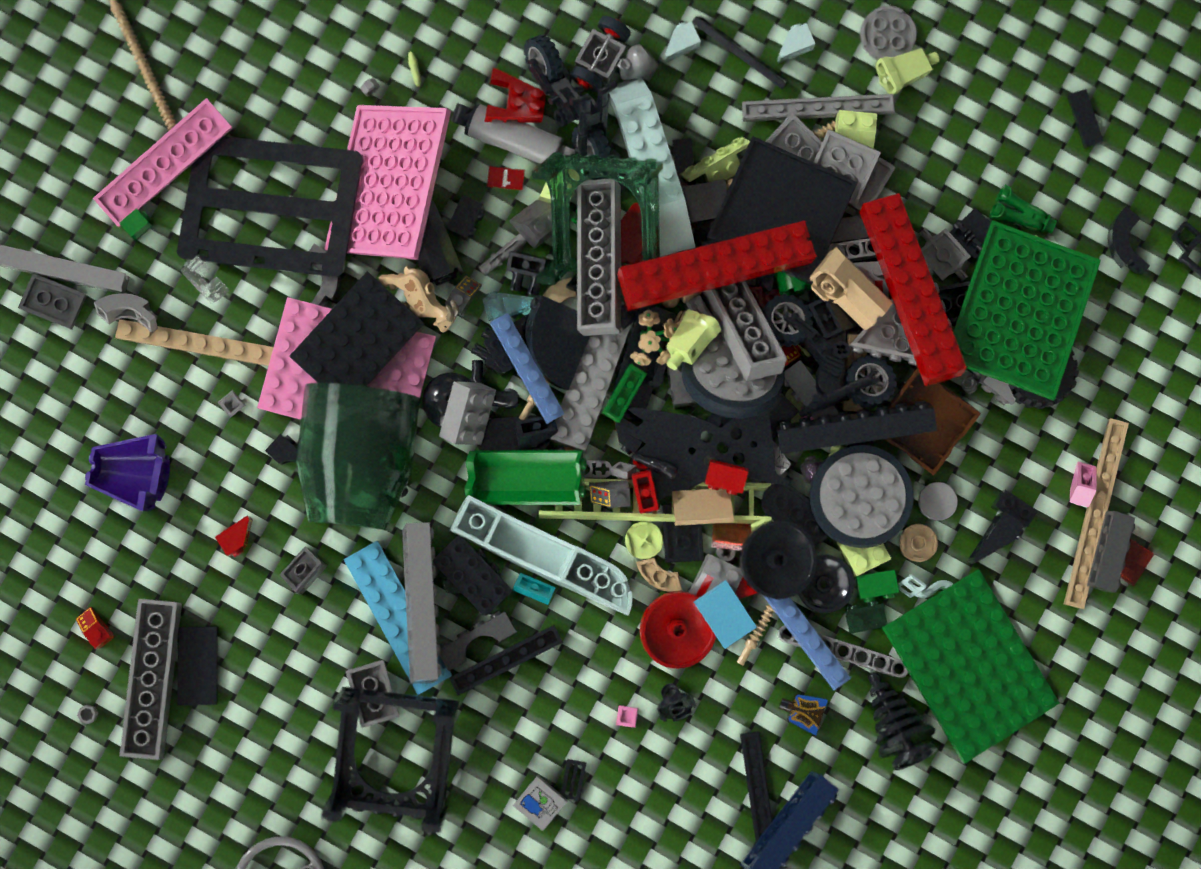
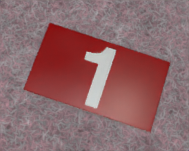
[487,166,525,190]

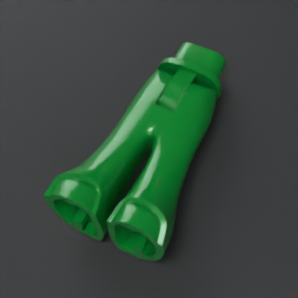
[989,184,1057,234]

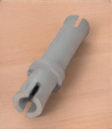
[478,234,527,276]

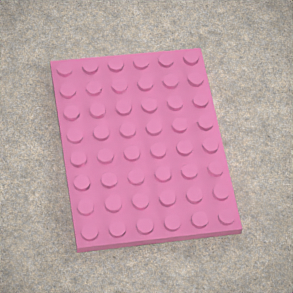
[324,105,451,260]
[257,297,436,447]

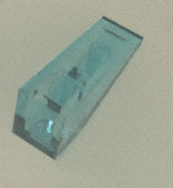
[482,291,533,321]

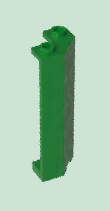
[464,450,587,505]

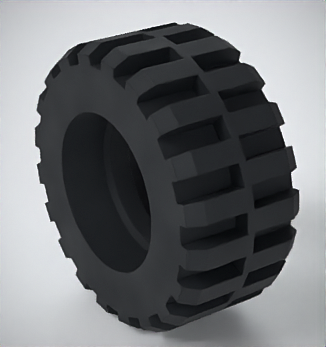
[1009,350,1079,409]

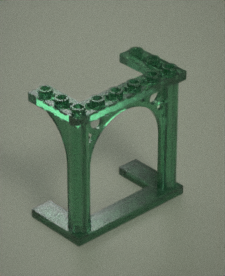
[532,152,663,285]

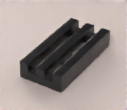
[561,759,586,801]

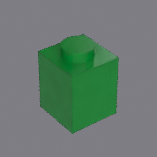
[119,209,153,241]

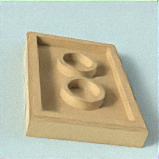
[672,489,734,525]

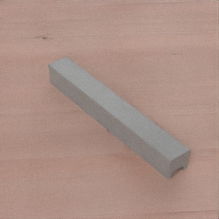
[0,245,130,294]

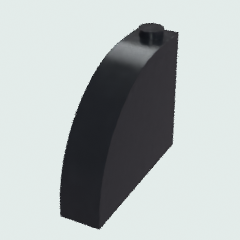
[525,295,590,391]

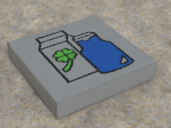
[513,775,568,831]

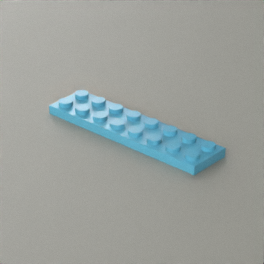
[343,541,452,695]

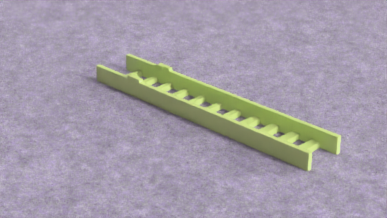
[539,478,772,524]

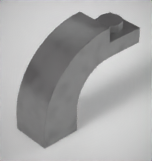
[309,243,341,307]

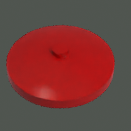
[640,591,716,669]

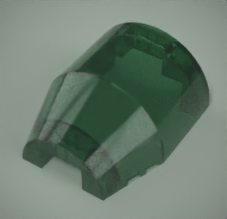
[295,383,420,531]

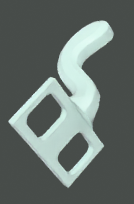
[898,574,953,599]

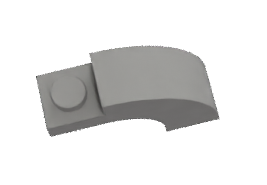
[94,293,158,333]

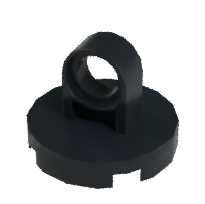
[657,683,696,722]

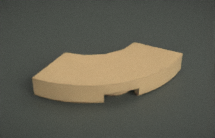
[543,278,577,303]
[636,558,682,592]

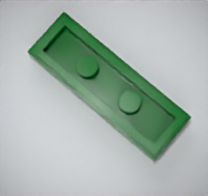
[602,363,647,423]

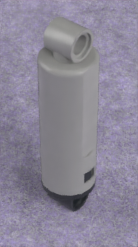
[450,103,578,169]

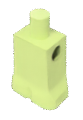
[875,48,939,95]
[667,309,721,370]

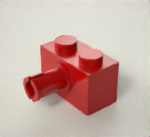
[705,459,748,495]

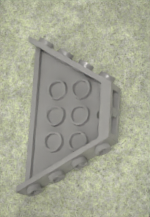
[849,261,952,366]

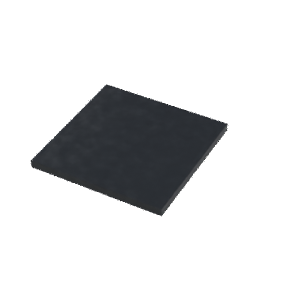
[706,136,858,285]

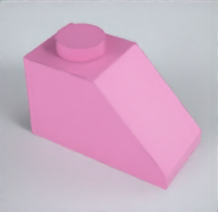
[1070,462,1097,507]

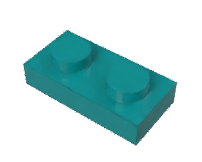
[513,573,556,605]

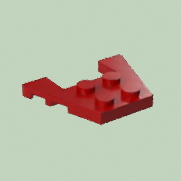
[484,67,546,123]

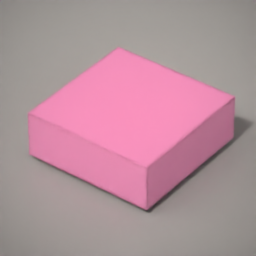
[616,705,638,728]

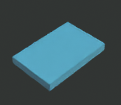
[694,580,757,649]

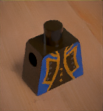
[778,694,828,735]

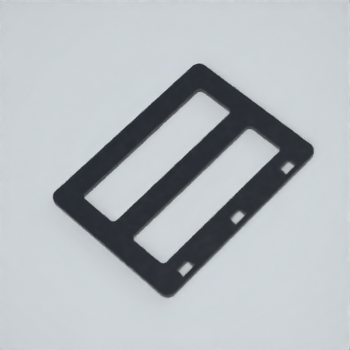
[177,136,362,277]

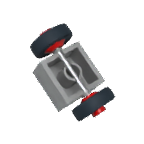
[570,16,631,92]

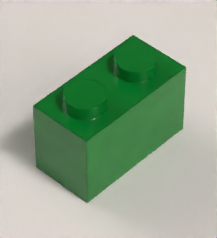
[854,570,899,603]

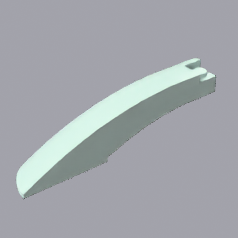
[450,495,632,615]

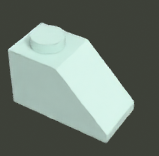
[665,22,701,62]
[778,23,815,63]

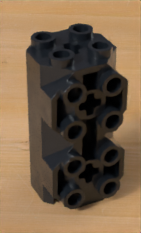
[417,201,463,286]

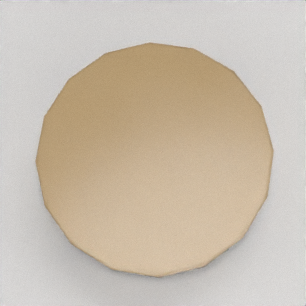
[899,524,938,562]

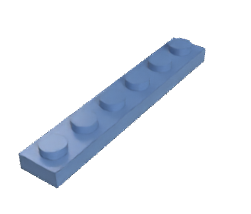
[490,313,565,424]
[763,596,851,691]

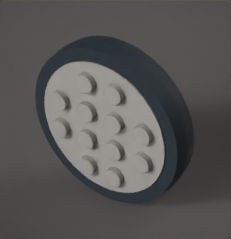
[682,331,784,418]
[810,445,913,548]

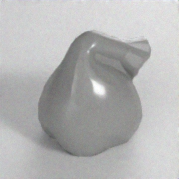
[617,44,659,80]

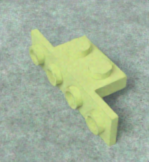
[680,137,750,182]

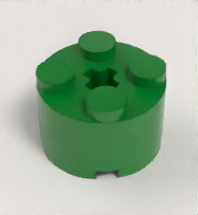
[775,272,812,297]

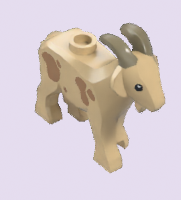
[378,266,459,333]

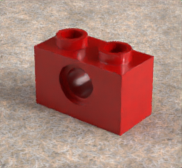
[632,469,659,514]

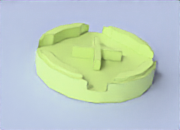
[625,521,663,560]

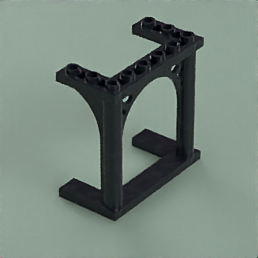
[321,687,460,835]

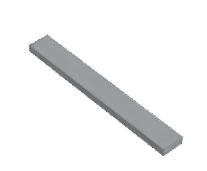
[742,94,895,122]

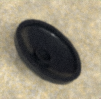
[422,372,470,428]
[798,554,855,613]

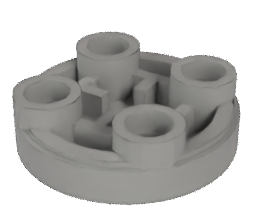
[918,482,958,521]

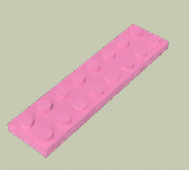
[93,98,233,227]

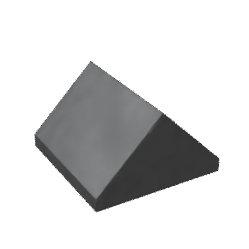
[280,546,327,595]

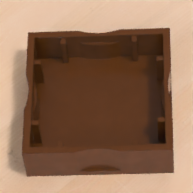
[885,367,981,475]

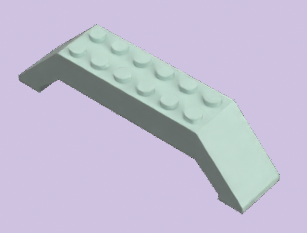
[608,78,696,258]

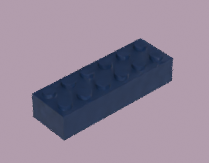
[739,771,839,869]

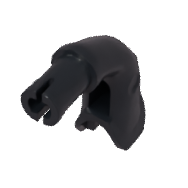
[470,360,519,409]

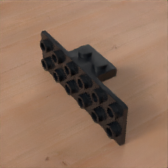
[610,306,677,423]

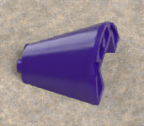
[85,434,170,511]

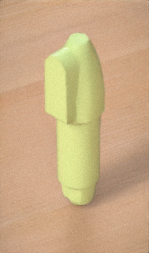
[408,52,421,87]

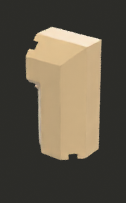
[810,247,893,330]

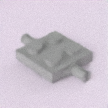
[919,228,971,282]

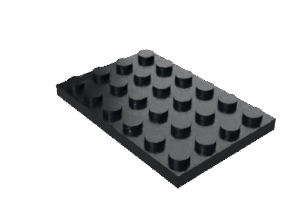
[289,271,425,409]

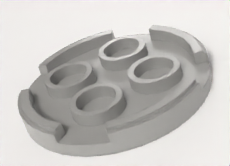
[860,6,917,60]

